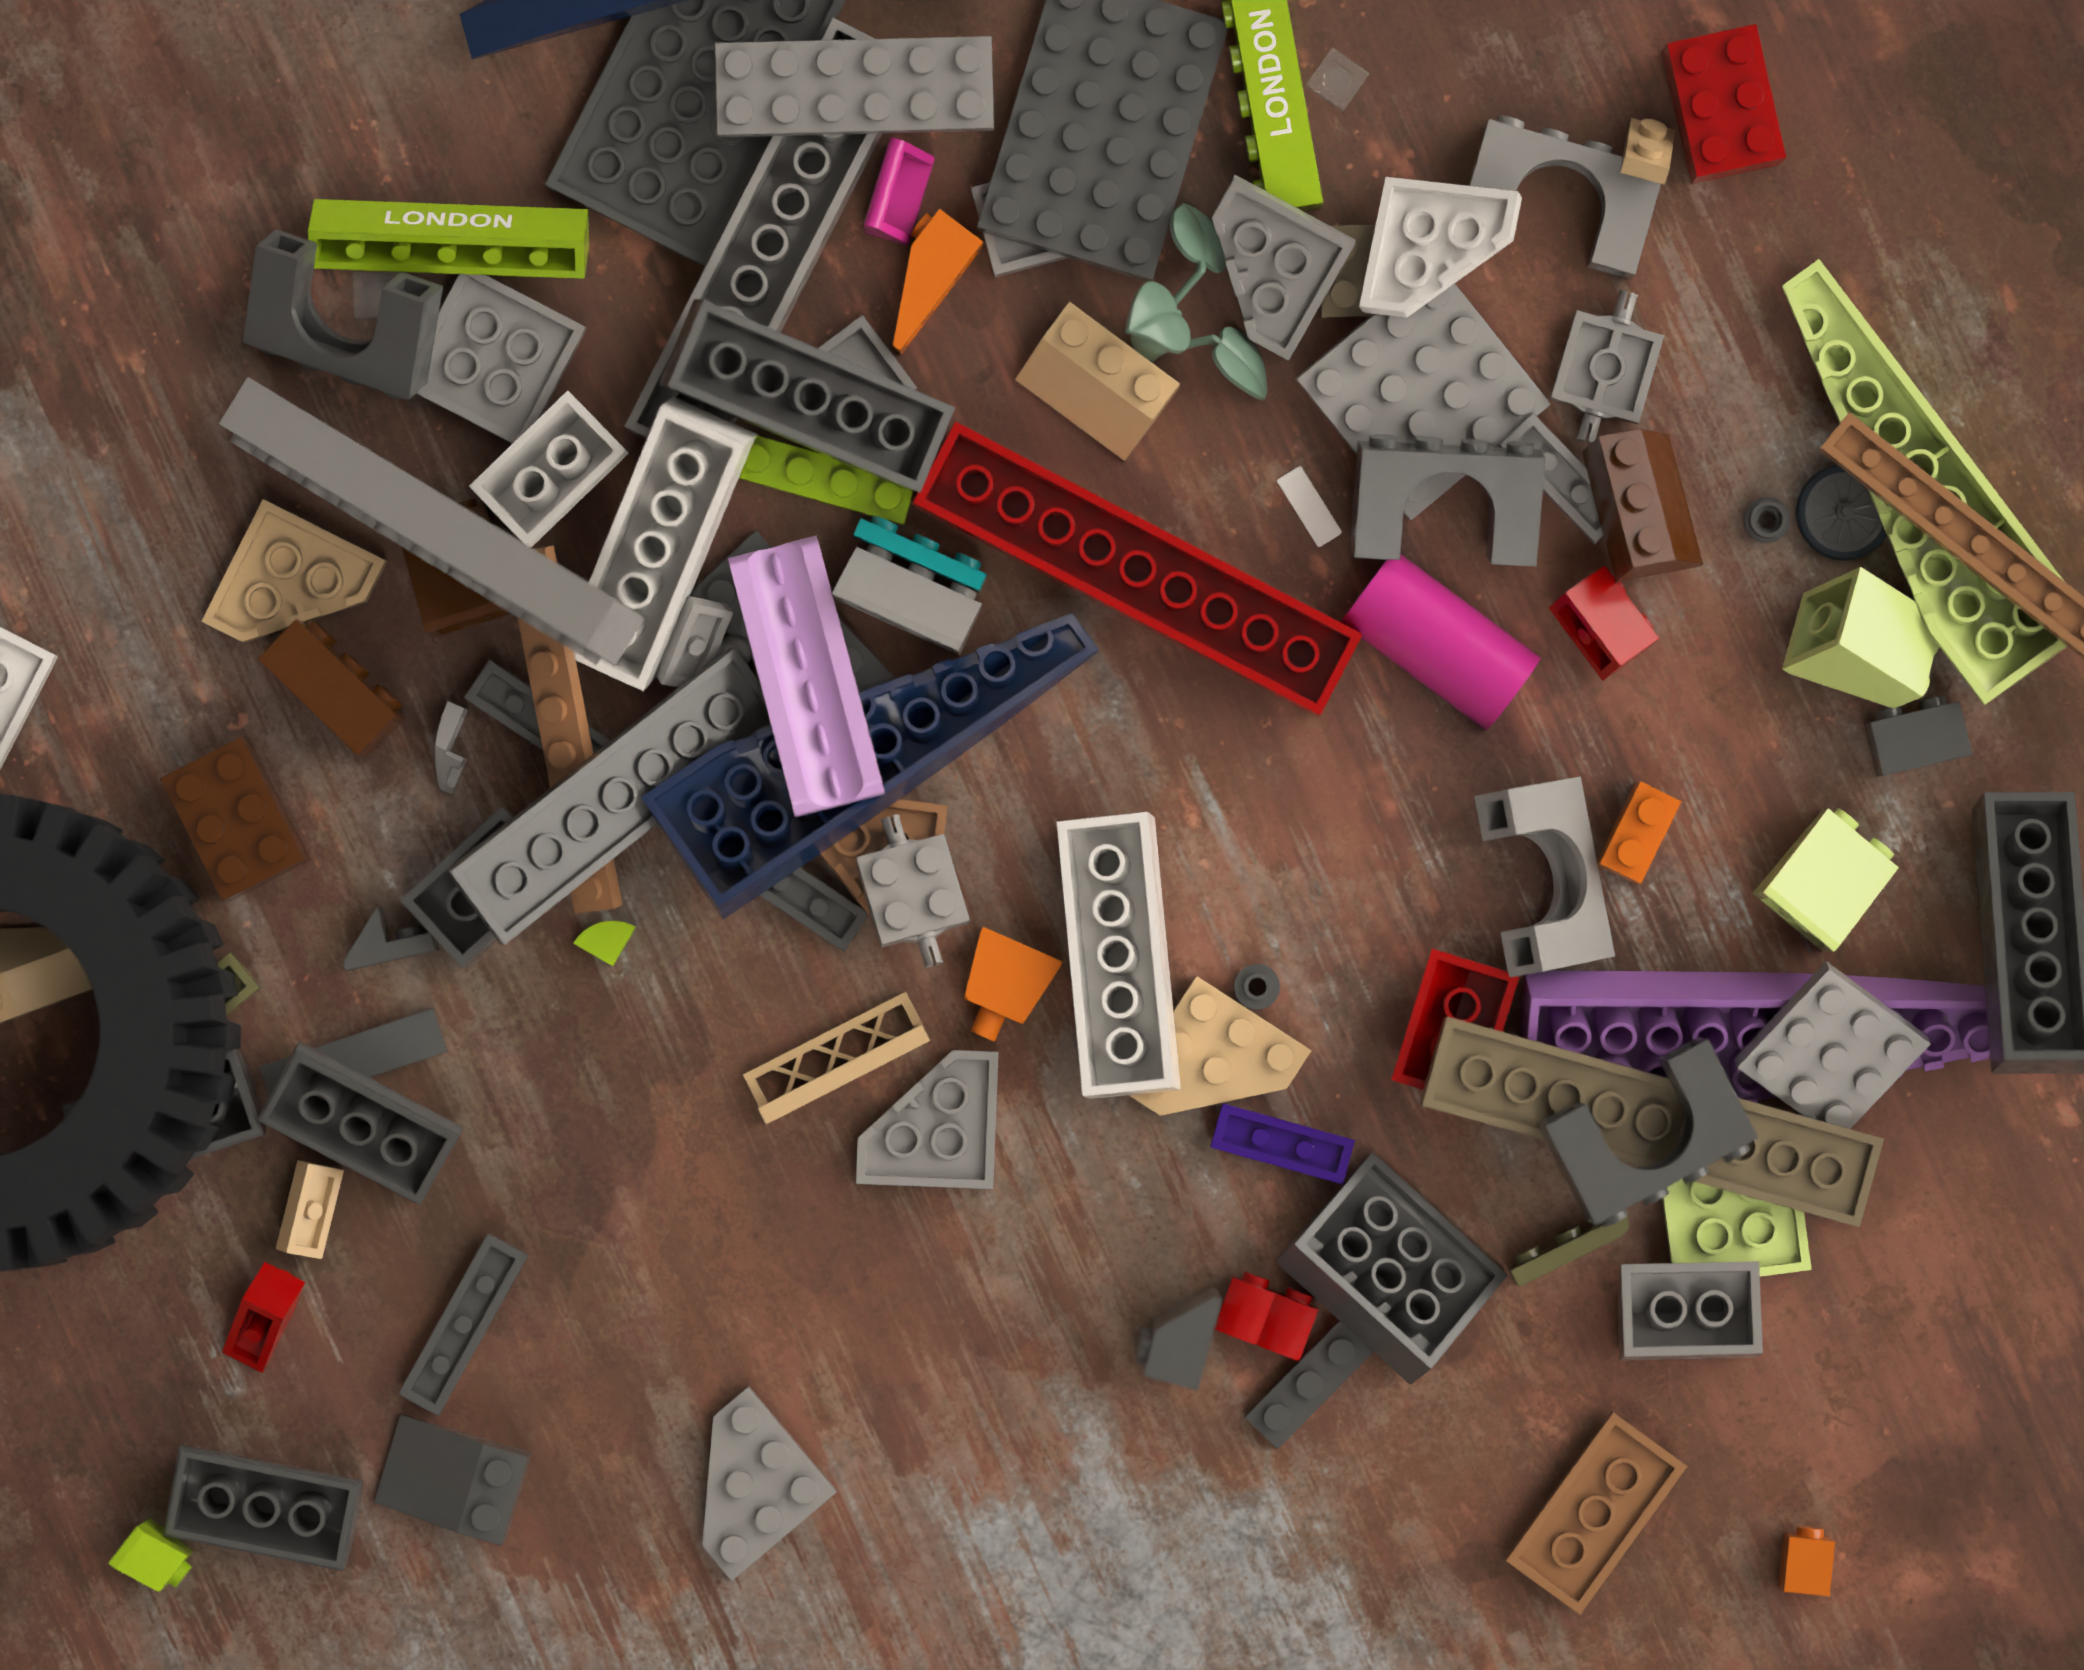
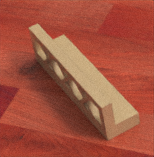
[743,992,931,1124]

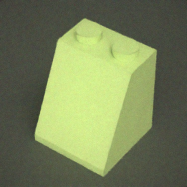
[1782,567,1939,709]
[1752,808,1899,952]

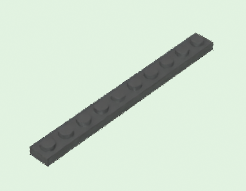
[464,660,868,952]

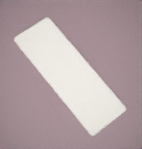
[1277,466,1342,547]

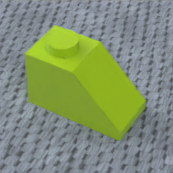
[108,1518,194,1592]

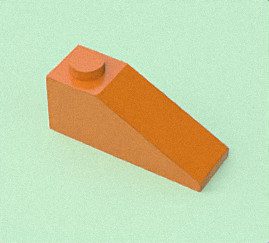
[893,208,984,355]

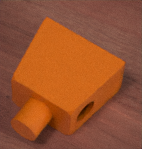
[964,927,1063,1042]

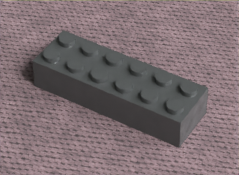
[659,299,955,493]
[1972,792,2084,1074]

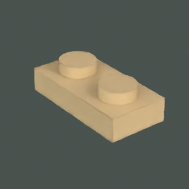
[1620,118,1675,185]
[276,1160,344,1259]

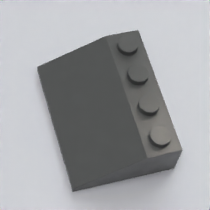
[1275,1152,1508,1385]

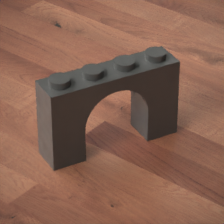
[242,229,443,400]
[1350,434,1546,567]
[1537,1037,1758,1227]

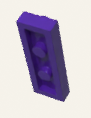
[1210,1103,1355,1184]

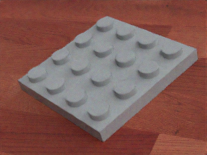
[1295,283,1551,520]

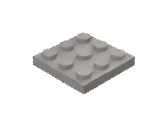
[416,274,587,444]
[1734,961,1931,1129]

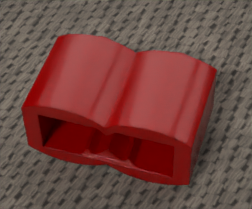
[1214,1271,1319,1361]

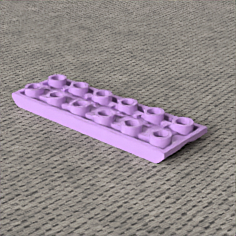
[728,535,885,817]

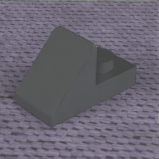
[343,907,439,971]

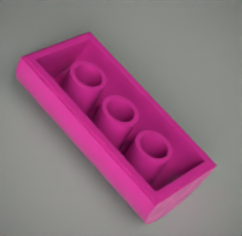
[1341,553,1541,731]

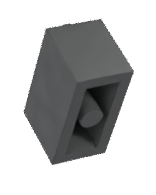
[1864,695,1973,777]

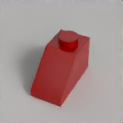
[222,1262,306,1373]

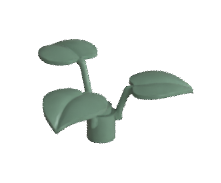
[1125,203,1267,401]

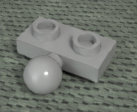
[655,596,751,687]

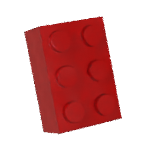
[1661,24,1786,184]

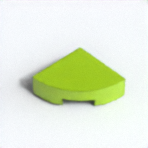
[573,921,636,966]

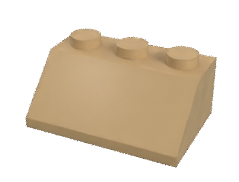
[1015,302,1180,462]

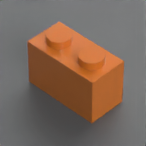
[1597,781,1682,885]

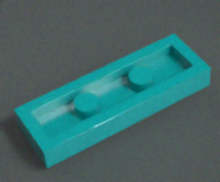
[853,515,987,593]

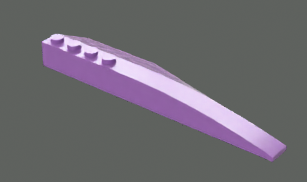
[1520,971,1990,1103]

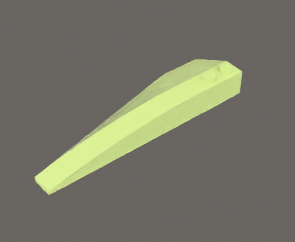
[1782,259,2067,706]

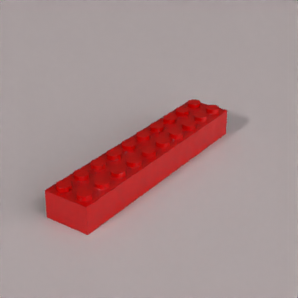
[913,421,1363,718]

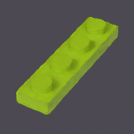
[738,435,914,526]

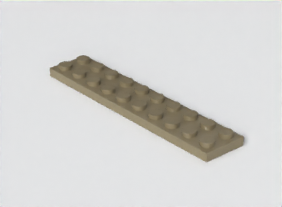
[1419,1016,1884,1227]

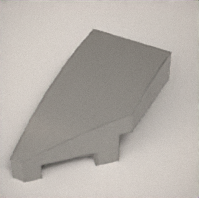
[435,701,469,794]

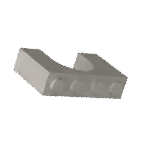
[1468,115,1661,280]
[1474,776,1615,977]

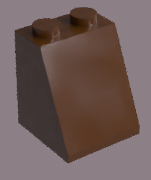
[402,499,512,638]

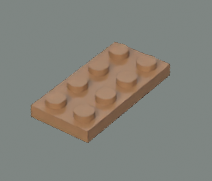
[1505,1411,1688,1615]

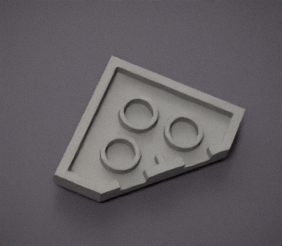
[1212,175,1356,361]
[856,1050,999,1189]
[702,1386,837,1581]

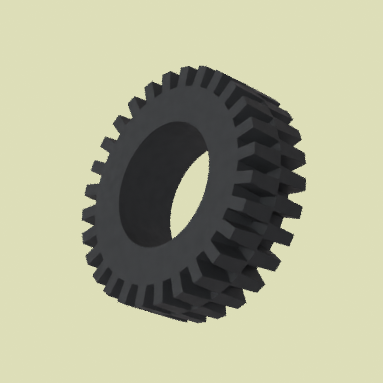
[0,794,241,1271]

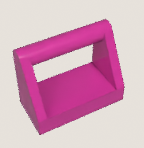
[863,137,935,246]

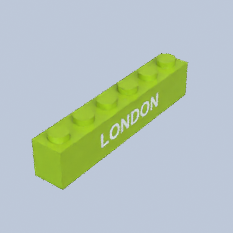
[1221,0,1323,211]
[308,199,589,279]

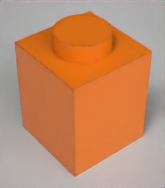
[1778,1526,1835,1597]

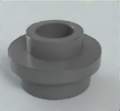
[1744,497,1790,543]
[1234,964,1280,1010]

